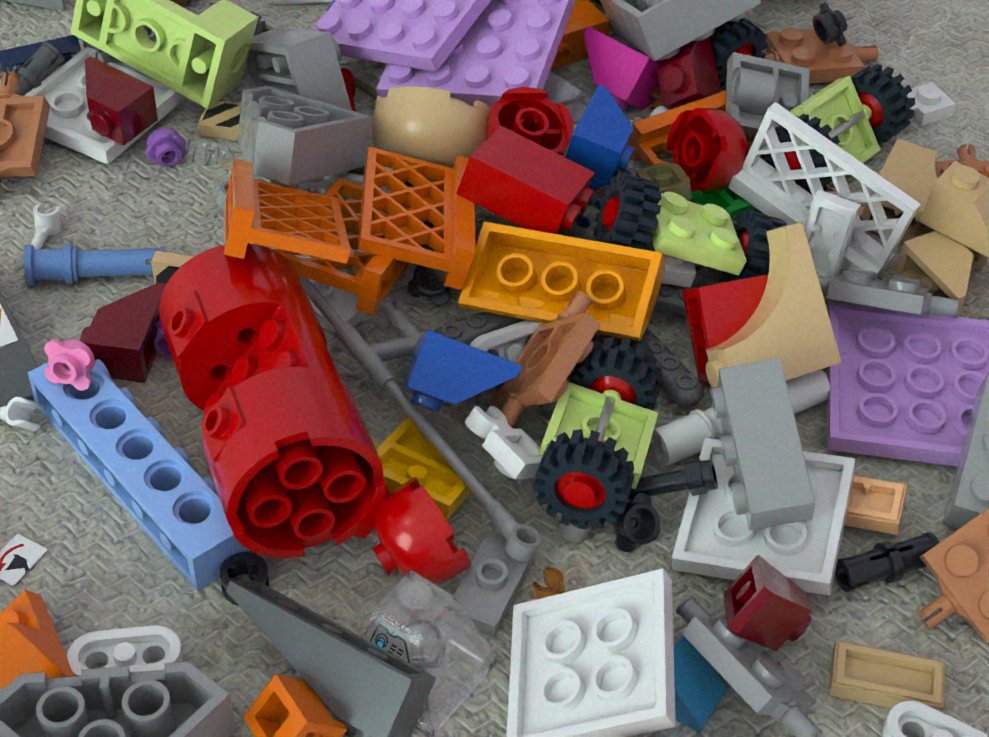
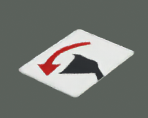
[0,534,47,586]

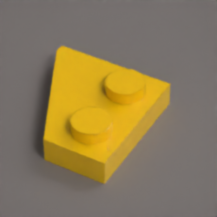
[376,417,471,521]

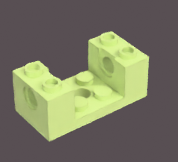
[70,0,258,109]

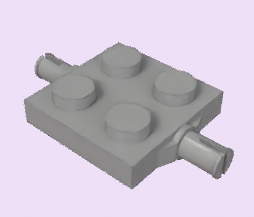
[818,268,960,319]
[676,596,823,737]

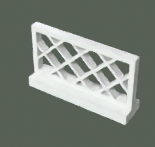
[728,102,921,279]

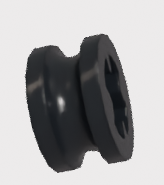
[220,552,269,606]

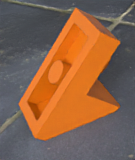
[0,590,74,689]

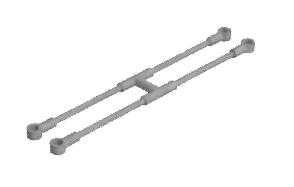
[216,181,593,562]

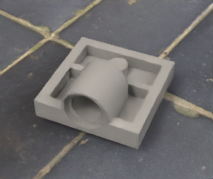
[726,52,809,137]

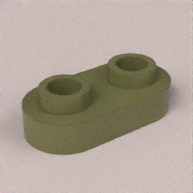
[638,163,692,201]

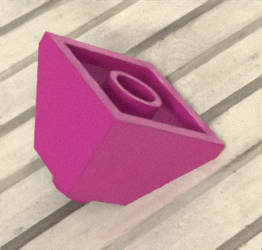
[584,26,662,111]

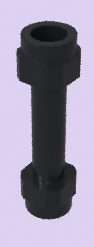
[628,459,718,500]

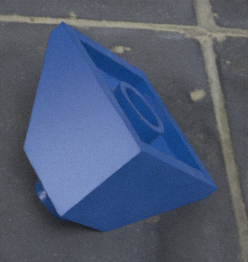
[565,85,635,190]
[402,330,522,412]

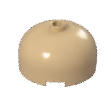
[372,86,491,183]

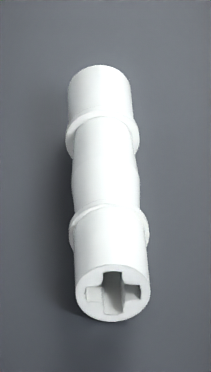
[649,370,831,467]

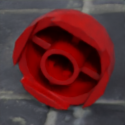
[486,87,573,156]
[666,108,748,193]
[372,477,472,586]

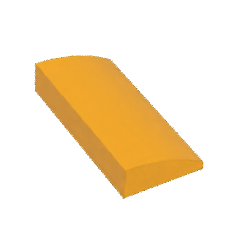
[458,221,665,342]

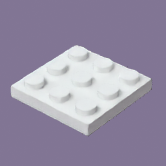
[24,46,185,164]
[671,438,856,596]
[506,568,676,737]

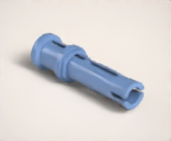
[24,244,165,286]

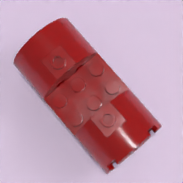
[159,243,391,558]

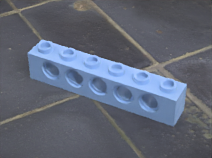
[27,359,249,591]

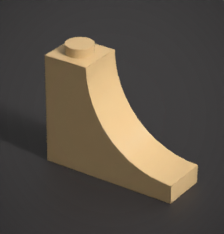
[861,138,988,271]
[706,222,842,388]

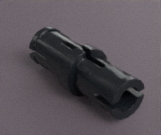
[835,532,940,592]

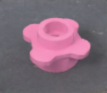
[44,339,95,391]

